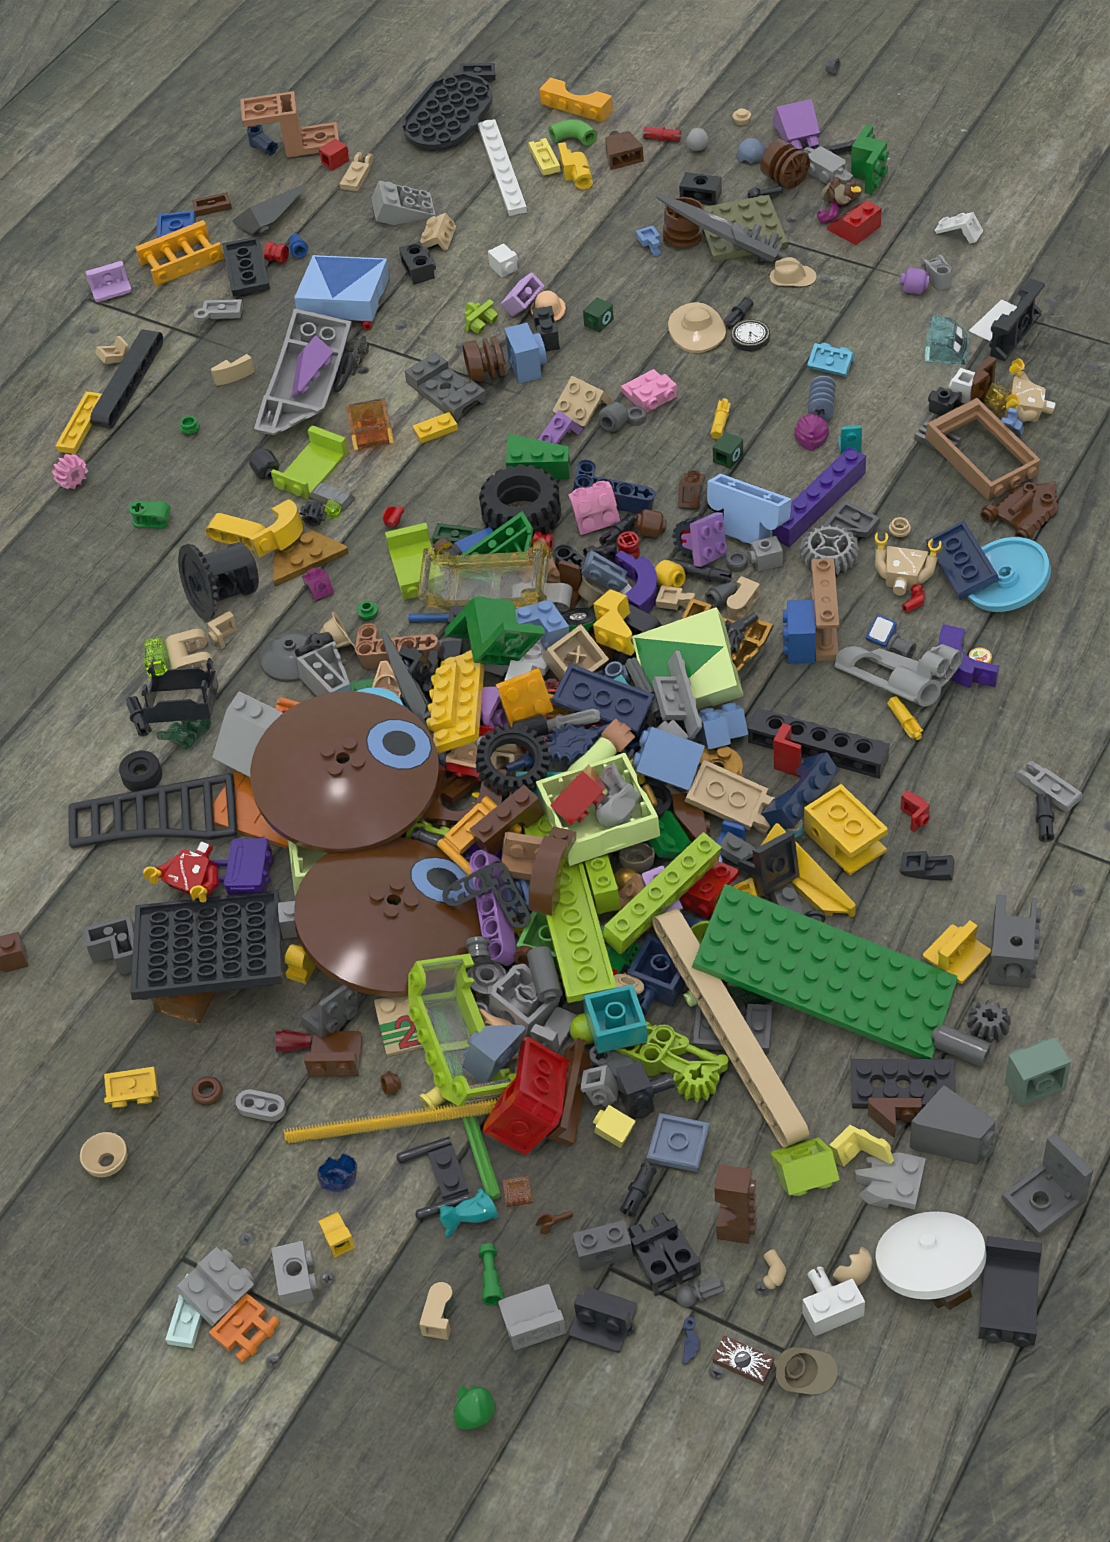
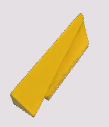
[761,823,856,917]

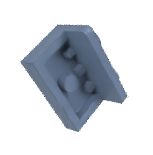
[581,550,628,592]

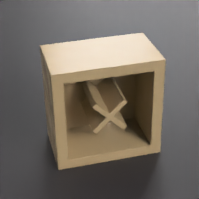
[541,624,609,681]

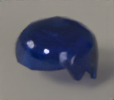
[317,1153,358,1192]

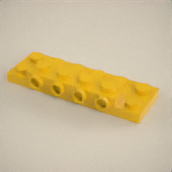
[426,650,485,754]

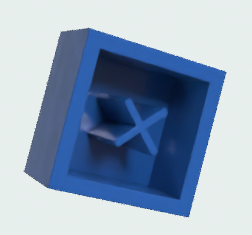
[783,600,816,664]

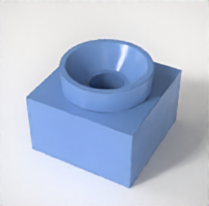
[504,323,547,384]

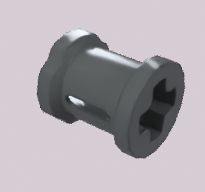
[886,634,916,659]

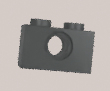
[572,1220,633,1271]

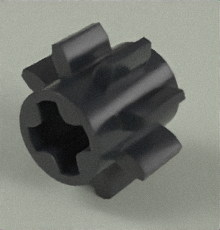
[300,500,327,526]

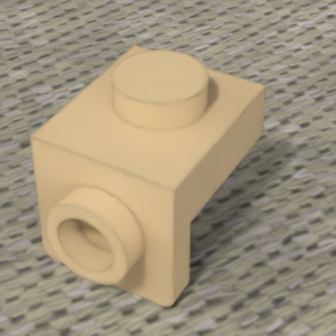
[95,336,129,364]
[207,611,238,649]

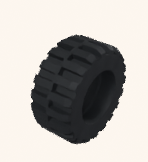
[479,465,561,540]

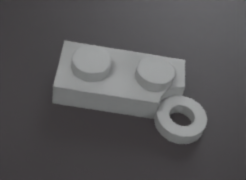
[194,299,243,321]

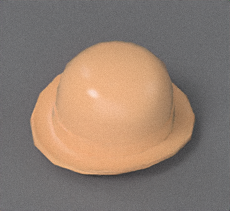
[530,291,566,322]

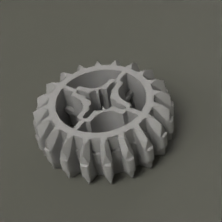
[800,524,859,575]

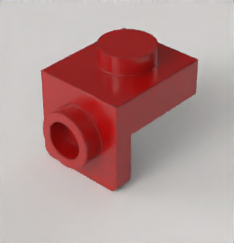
[900,790,930,832]

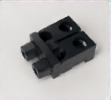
[629,1213,701,1296]

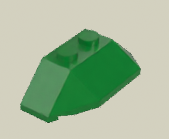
[453,511,533,585]

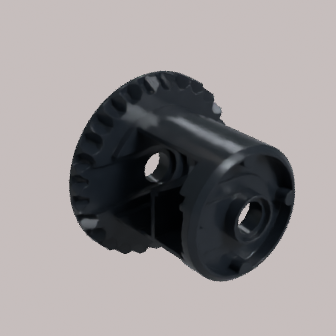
[178,542,259,620]

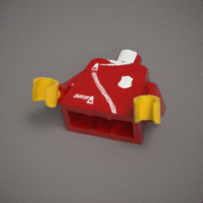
[143,842,219,902]

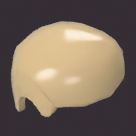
[832,1247,872,1286]

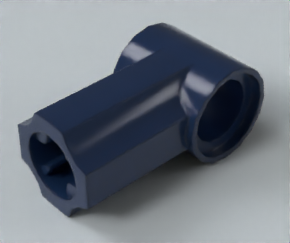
[247,124,278,156]

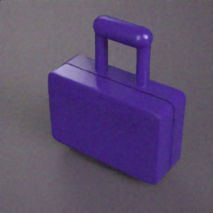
[211,838,274,895]

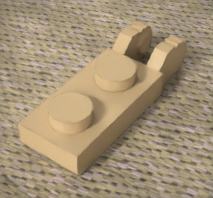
[340,152,373,192]

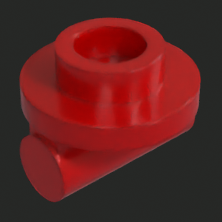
[382,506,405,527]

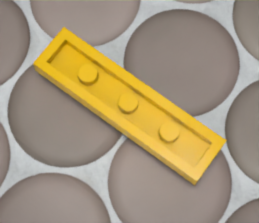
[55,391,102,454]

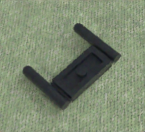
[396,1137,471,1220]

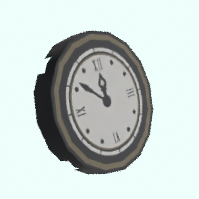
[731,319,770,351]

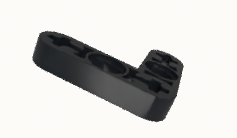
[442,861,531,928]

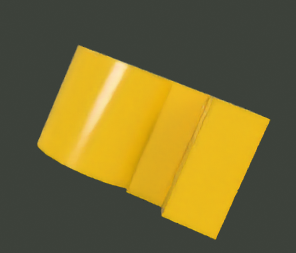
[285,944,316,984]
[318,1212,355,1258]

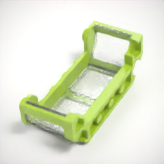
[408,954,516,1106]

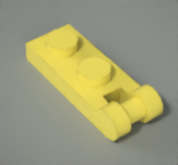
[528,138,561,176]

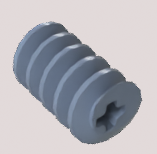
[808,376,836,421]

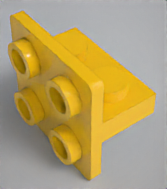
[923,920,991,984]

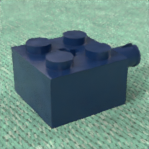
[627,935,686,1015]

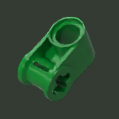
[129,501,171,529]

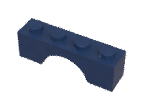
[762,752,839,830]

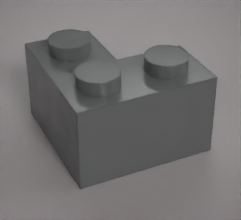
[83,915,134,975]

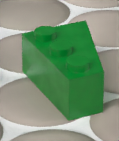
[506,434,571,479]

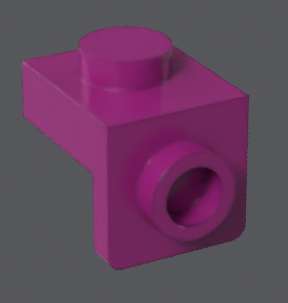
[302,568,334,600]

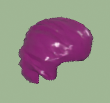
[794,413,829,451]

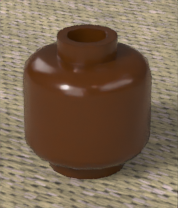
[634,509,667,539]

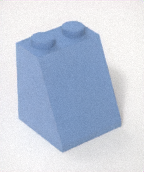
[632,727,705,791]

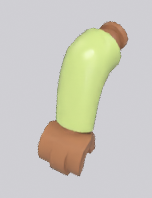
[567,719,635,771]

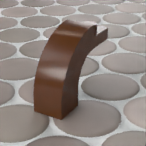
[529,826,576,916]

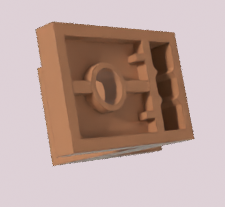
[240,91,339,158]

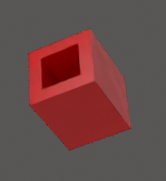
[319,139,349,171]

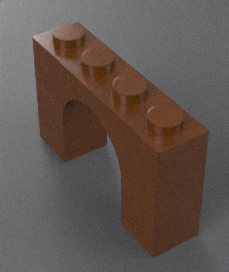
[417,764,512,828]

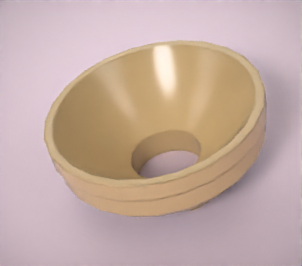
[80,1132,128,1177]

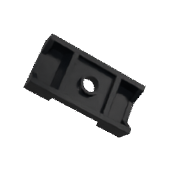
[989,278,1045,361]

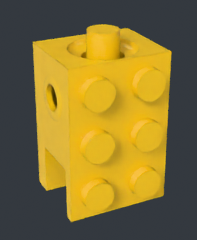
[804,784,888,876]

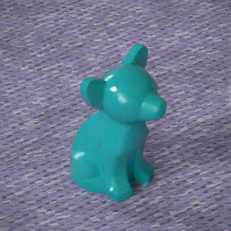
[439,1188,498,1238]

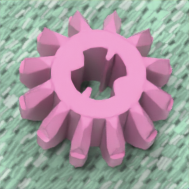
[52,454,88,489]

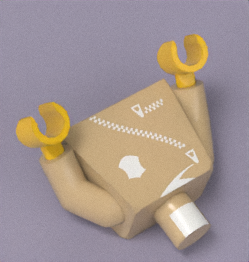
[1004,358,1055,422]
[875,532,943,595]

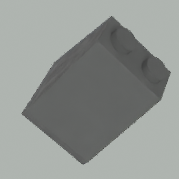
[910,1085,996,1165]

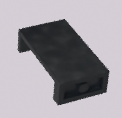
[978,1236,1042,1347]

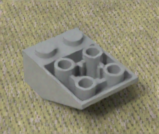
[371,181,436,225]

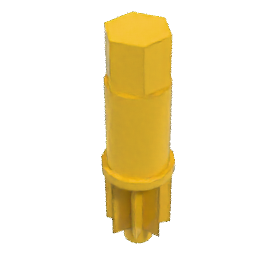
[711,398,731,440]
[887,696,923,740]

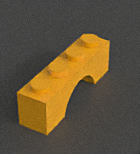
[539,77,613,123]

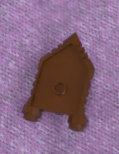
[980,481,1058,539]

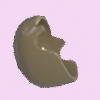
[619,842,655,874]

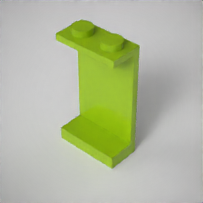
[271,425,349,499]
[385,523,445,600]

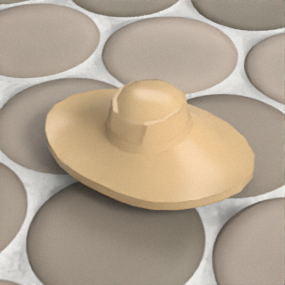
[668,302,726,353]

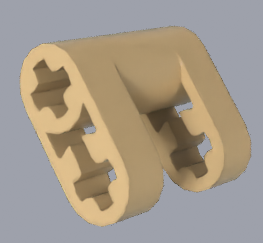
[165,629,214,672]

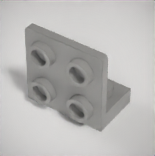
[498,1284,566,1351]

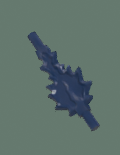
[505,723,610,773]

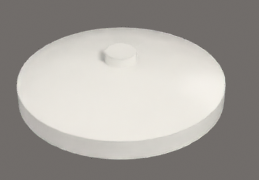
[876,1212,986,1299]

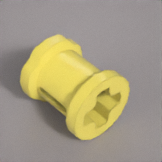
[419,1087,449,1111]

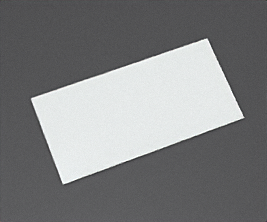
[969,300,1017,341]

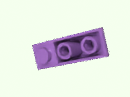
[291,335,333,398]

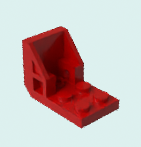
[483,1036,568,1156]

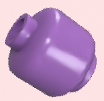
[899,267,929,295]

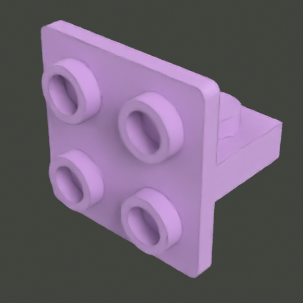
[85,261,132,302]

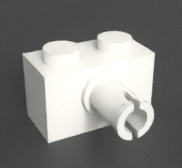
[802,1267,865,1337]

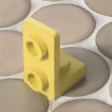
[829,1125,894,1167]

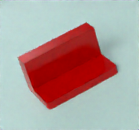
[774,723,801,777]

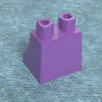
[772,99,820,150]
[480,687,513,730]

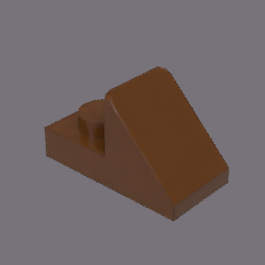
[868,1098,922,1137]

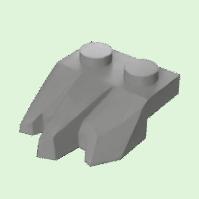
[854,1153,926,1210]

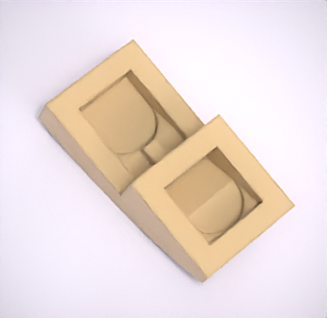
[211,354,255,386]

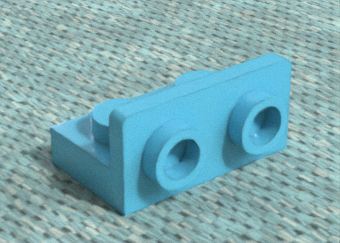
[807,343,855,377]

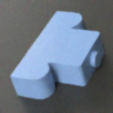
[707,474,791,544]

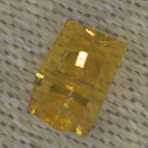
[984,381,1012,414]

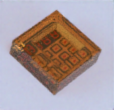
[503,1176,532,1207]

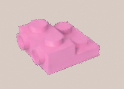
[621,369,677,413]
[568,481,620,535]

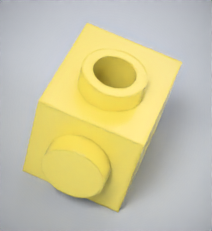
[593,1105,635,1148]

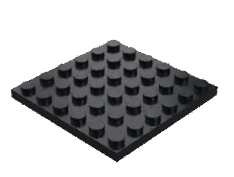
[130,890,282,1000]

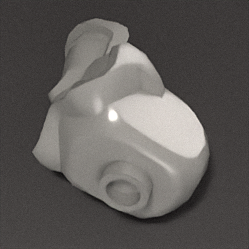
[595,763,641,829]

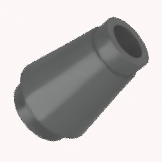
[705,582,737,608]

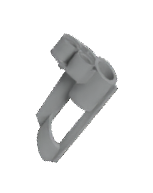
[835,644,963,707]

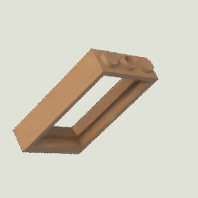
[925,398,1041,500]

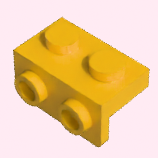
[104,1067,159,1108]

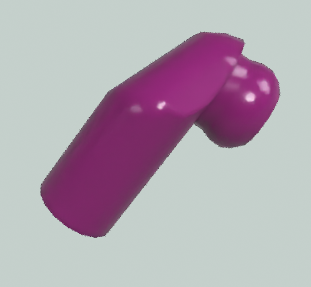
[817,203,840,223]

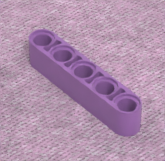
[470,850,517,966]

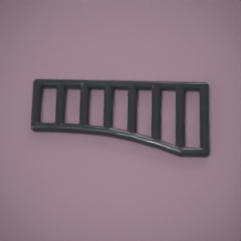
[68,773,238,848]

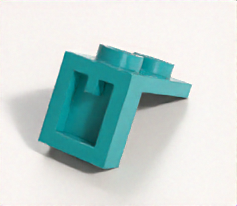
[838,425,862,455]

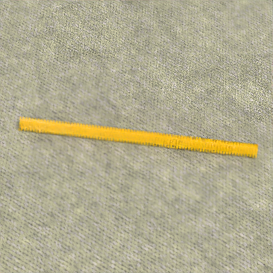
[284,1097,499,1144]

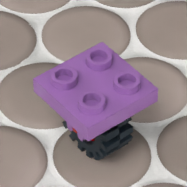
[672,512,727,567]

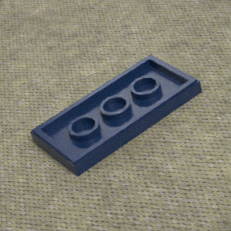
[925,520,1000,600]
[552,664,655,736]

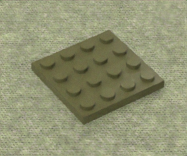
[702,195,788,262]

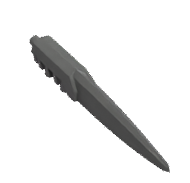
[656,194,787,263]
[382,630,451,766]

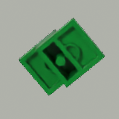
[851,124,889,195]

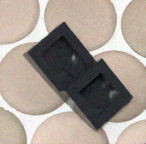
[901,851,954,880]

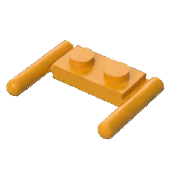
[437,796,522,875]

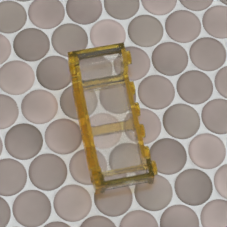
[417,542,552,611]

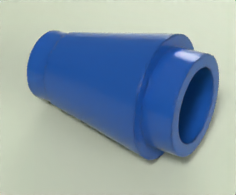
[289,234,308,258]

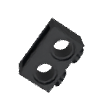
[399,241,436,285]

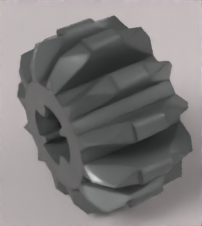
[967,1000,1011,1043]

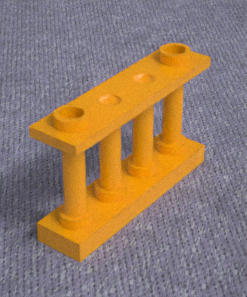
[135,220,224,286]

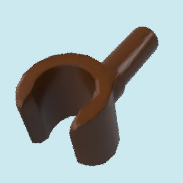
[535,1211,573,1235]

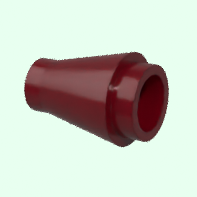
[276,1029,311,1054]

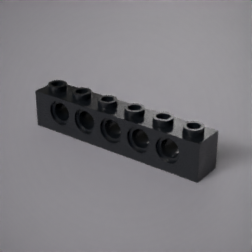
[748,708,889,779]

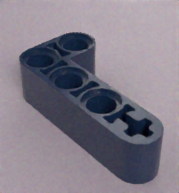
[572,459,656,513]

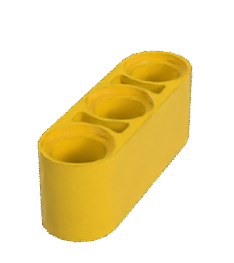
[205,513,266,551]

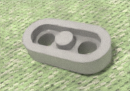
[236,1089,286,1122]

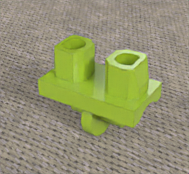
[463,299,499,335]

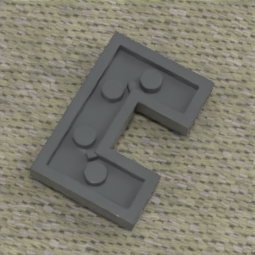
[693,1004,773,1054]

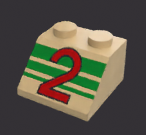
[374,994,429,1057]

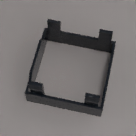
[141,658,218,724]

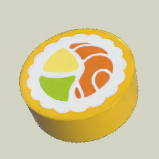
[969,648,992,664]

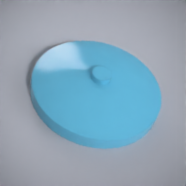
[967,537,1051,612]

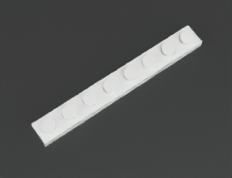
[478,119,527,216]

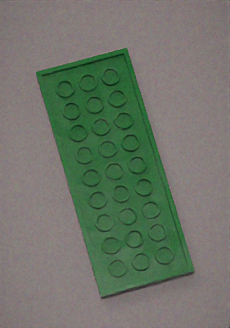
[691,884,957,1059]

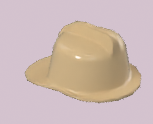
[769,257,817,287]
[320,612,355,649]

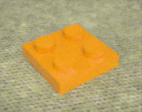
[496,668,554,727]

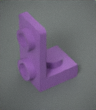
[537,410,583,444]

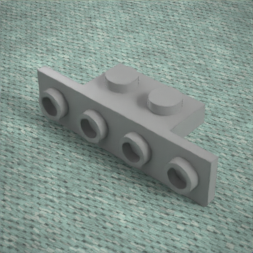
[652,651,702,740]

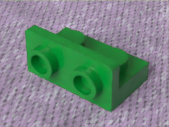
[648,810,691,859]

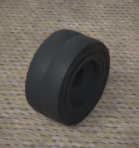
[119,750,162,791]

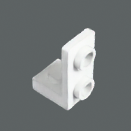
[935,212,983,244]

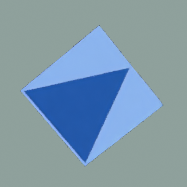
[294,255,389,321]

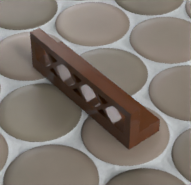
[547,1037,591,1147]

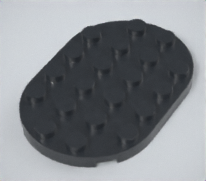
[402,73,492,151]

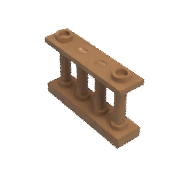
[811,558,839,661]

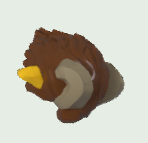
[821,177,861,207]

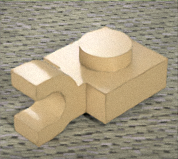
[656,586,695,610]

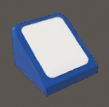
[866,615,897,647]

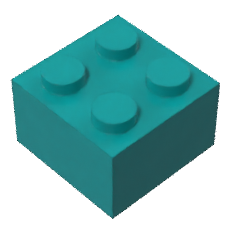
[584,984,647,1054]

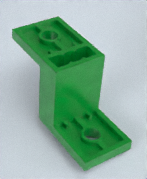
[445,596,545,666]

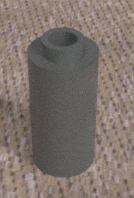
[527,946,562,1004]
[931,1024,992,1067]

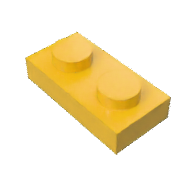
[412,412,458,444]

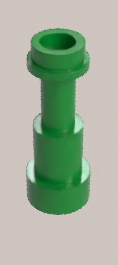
[478,1243,504,1306]

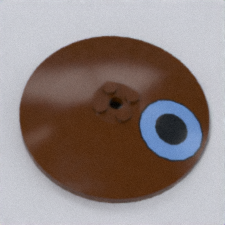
[250,691,439,853]
[294,837,482,997]

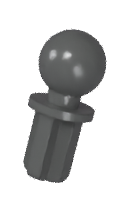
[676,1277,725,1308]

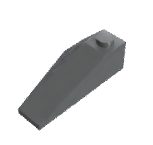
[232,184,306,234]

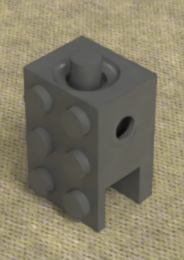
[989,894,1041,988]

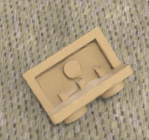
[420,213,456,251]

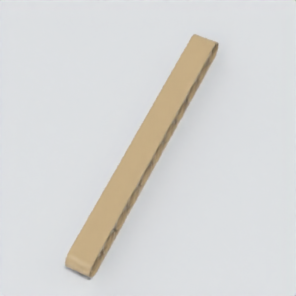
[652,909,809,1148]

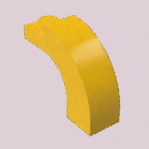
[249,499,303,558]

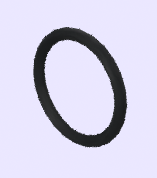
[333,352,354,392]

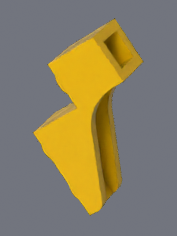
[593,589,635,656]

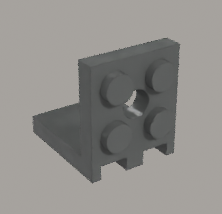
[1002,1133,1093,1237]

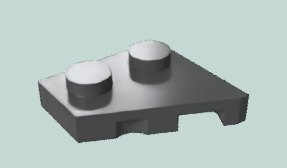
[822,500,880,537]

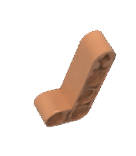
[355,624,441,669]

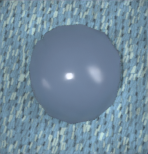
[736,138,766,165]

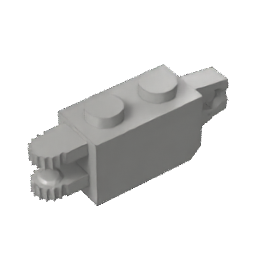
[803,146,853,185]

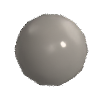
[686,128,709,152]

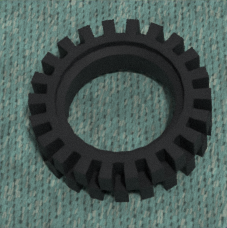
[476,723,550,797]

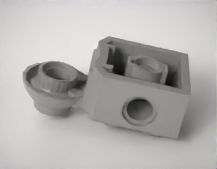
[467,960,560,1038]

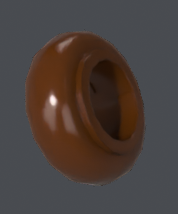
[192,1076,223,1106]

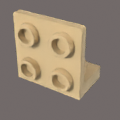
[553,376,612,427]

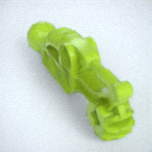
[569,1013,729,1103]

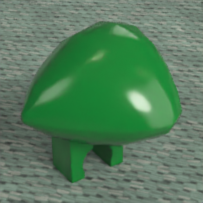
[454,1385,496,1431]

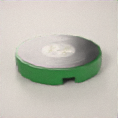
[560,608,597,633]

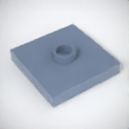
[647,1113,710,1172]

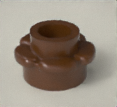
[380,1071,401,1096]

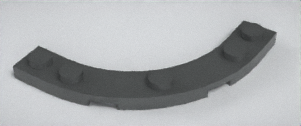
[720,832,803,914]

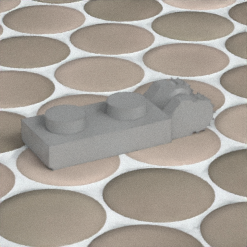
[1016,761,1082,813]

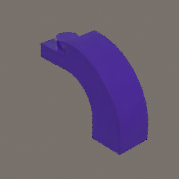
[615,551,658,613]
[938,624,1000,688]

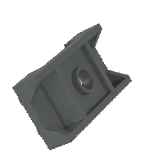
[404,352,487,421]

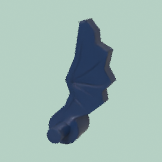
[682,1317,700,1365]

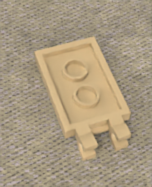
[685,760,775,835]

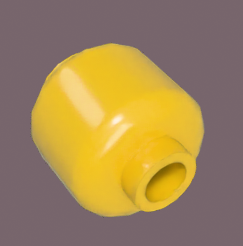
[655,560,685,588]

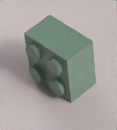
[1005,1037,1071,1106]

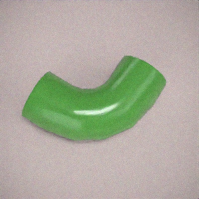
[548,119,597,146]

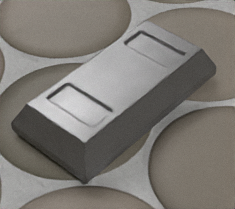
[310,483,355,511]

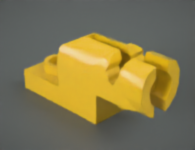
[558,142,593,190]

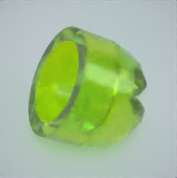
[324,499,341,517]

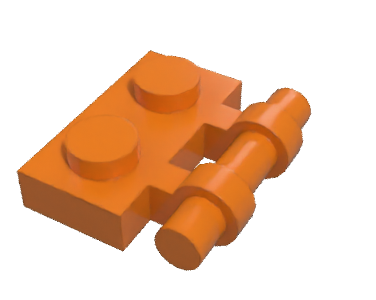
[209,1293,280,1363]

